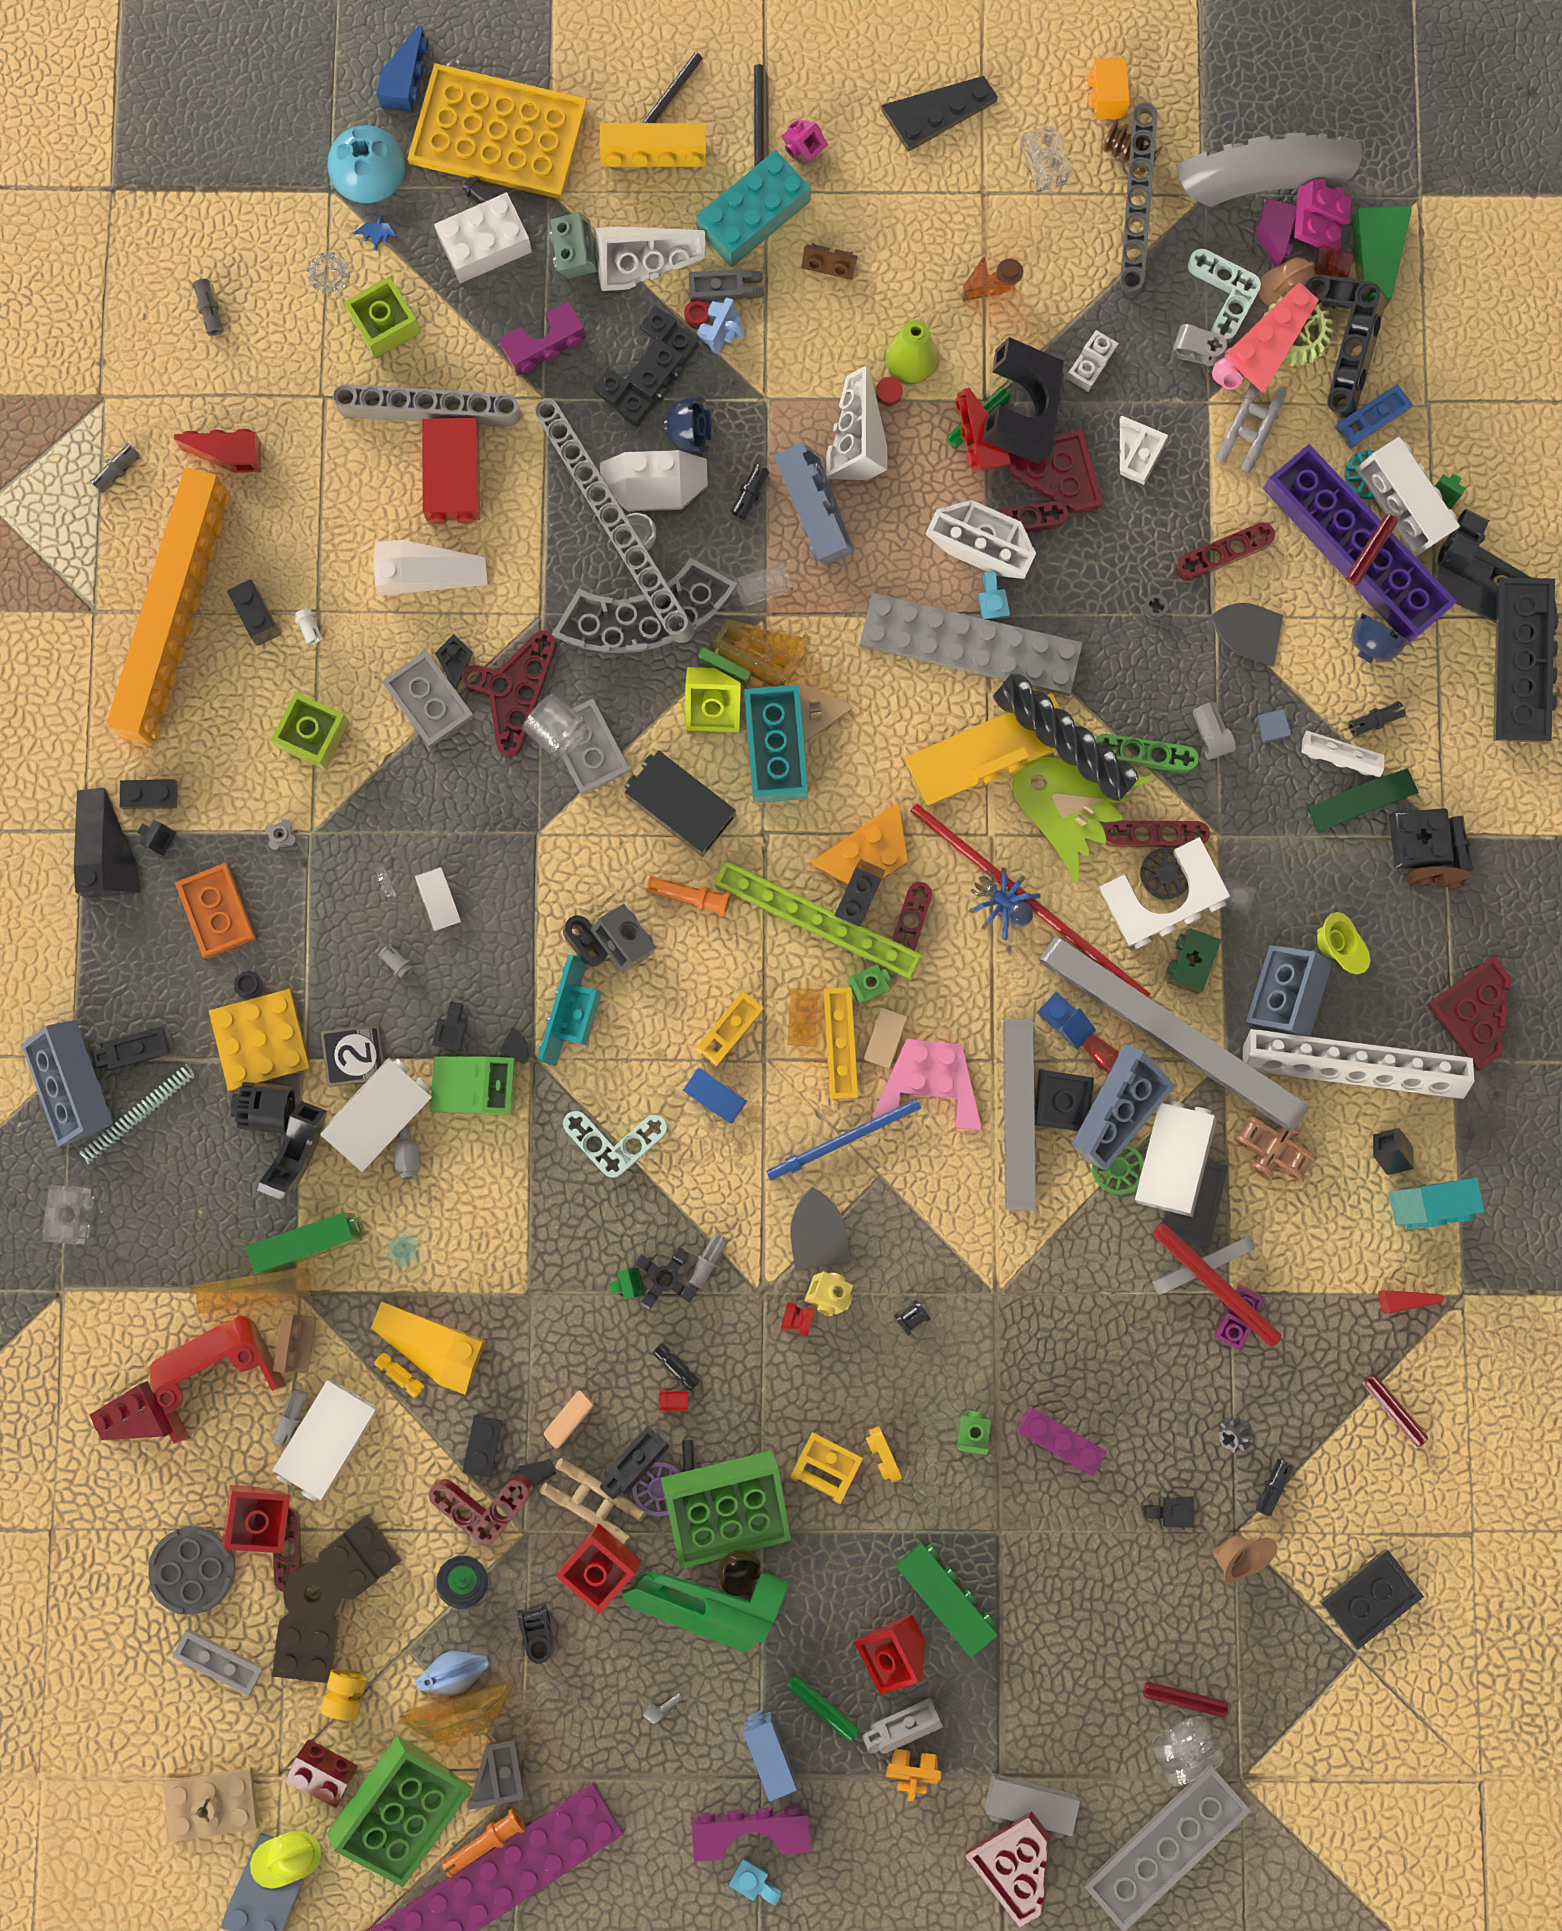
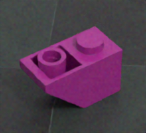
[1255,198,1297,266]

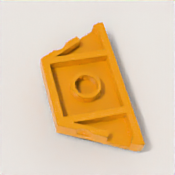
[811,803,908,884]

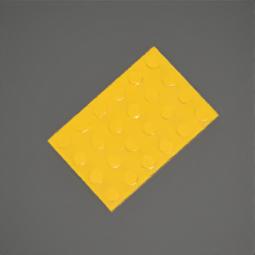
[408,63,587,200]

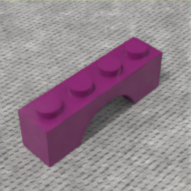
[692,1805,811,1862]

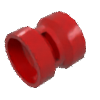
[780,1302,815,1336]

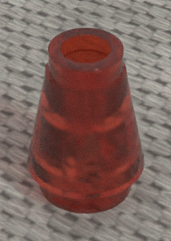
[1082,1033,1120,1074]

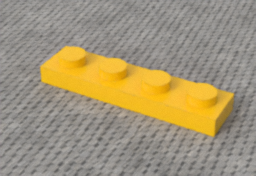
[823,987,858,1100]

